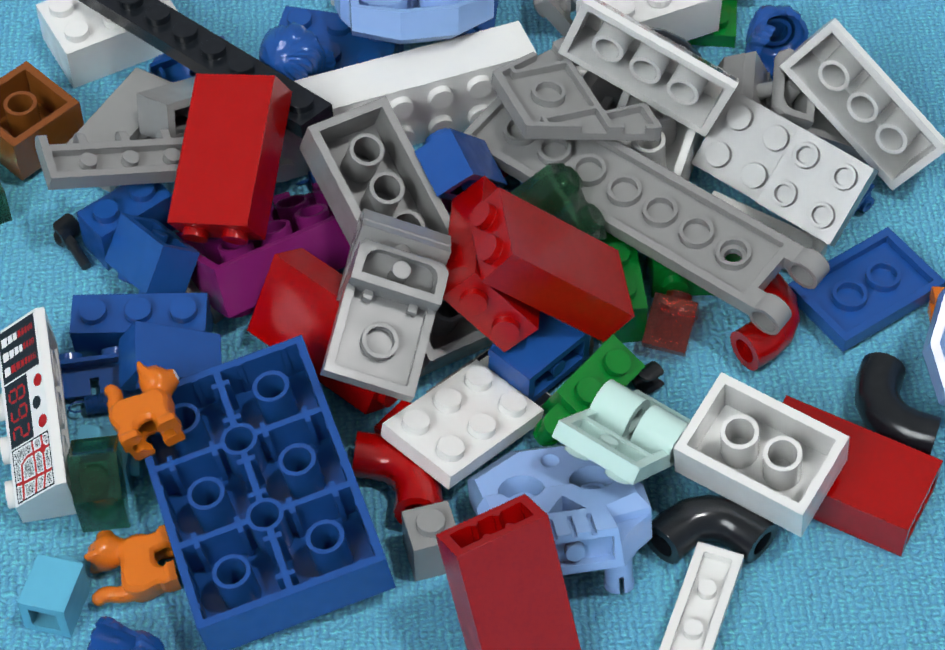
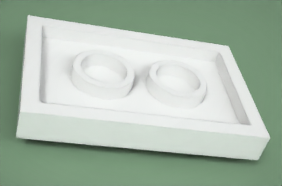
[380,359,544,490]

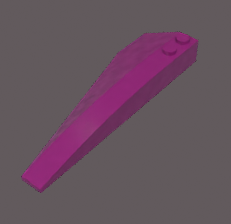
[175,170,509,318]

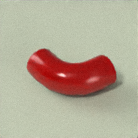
[730,273,800,371]
[352,431,443,524]

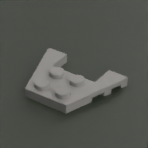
[491,37,662,141]

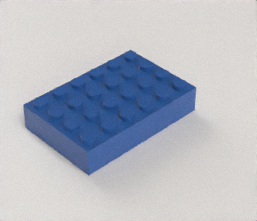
[140,335,396,650]

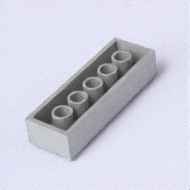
[299,96,493,377]

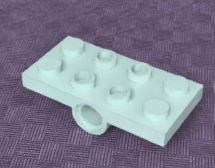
[552,379,691,485]

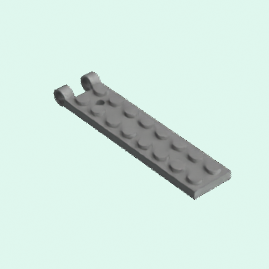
[463,97,830,335]

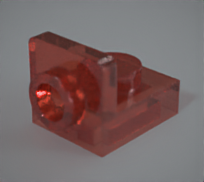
[642,290,700,357]

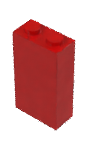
[167,73,292,245]
[443,175,540,352]
[469,187,635,342]
[247,248,398,415]
[782,395,943,557]
[436,494,581,650]

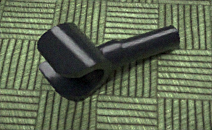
[53,213,91,270]
[632,361,664,395]

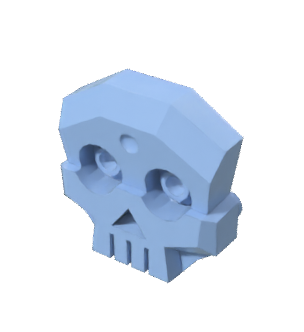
[334,0,494,44]
[467,444,652,594]

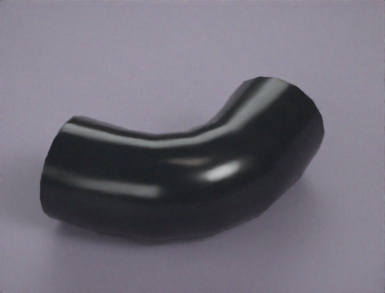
[855,352,941,455]
[647,495,778,564]

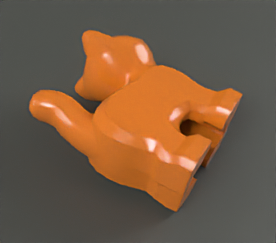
[104,361,186,461]
[84,524,182,607]

